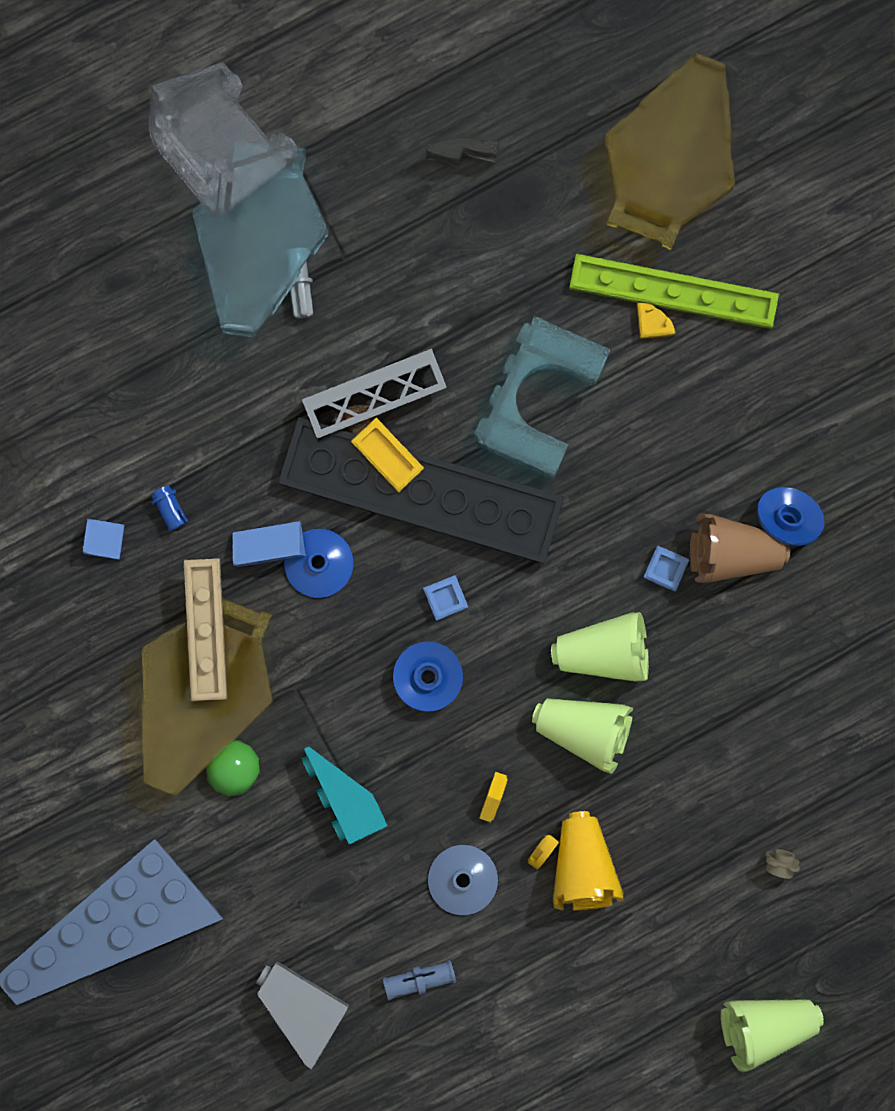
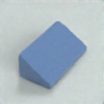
[233,521,306,567]

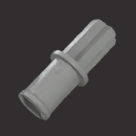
[284,248,313,318]

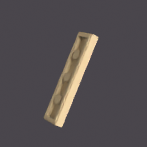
[184,558,227,701]

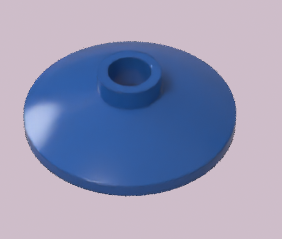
[757,487,825,546]
[284,529,353,598]
[393,642,463,711]

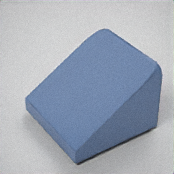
[83,519,125,560]

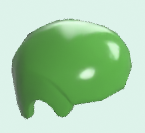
[206,740,260,797]

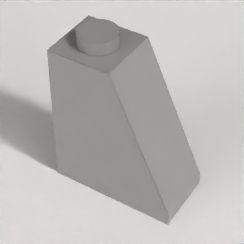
[256,961,349,1069]

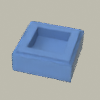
[643,546,690,592]
[423,575,468,621]

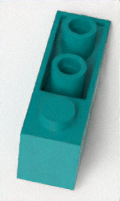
[301,746,388,844]

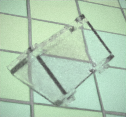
[149,62,297,217]

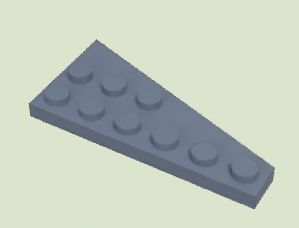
[0,839,224,1005]

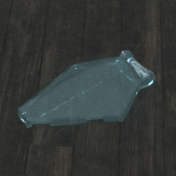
[192,140,329,337]

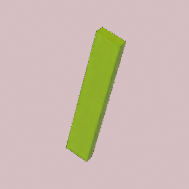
[569,254,779,329]

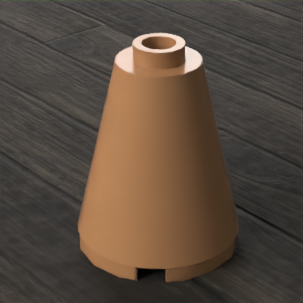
[690,513,790,583]

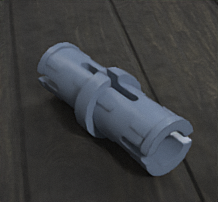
[382,960,456,1001]

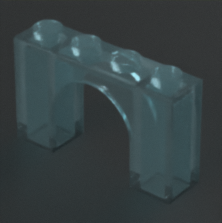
[474,316,611,480]

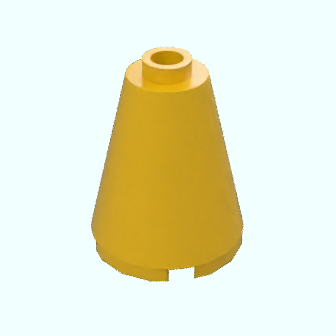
[553,811,623,910]

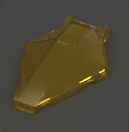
[604,54,735,250]
[142,598,273,796]

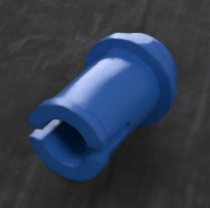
[151,485,189,532]

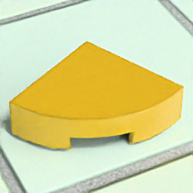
[637,303,675,339]
[480,772,508,822]
[528,834,559,870]

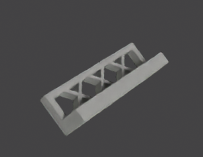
[302,349,447,439]

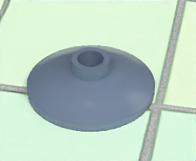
[428,845,498,915]

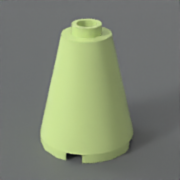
[551,612,649,682]
[532,698,633,773]
[721,1000,824,1072]

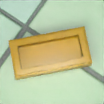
[351,418,424,493]

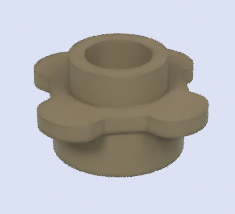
[765,849,800,879]

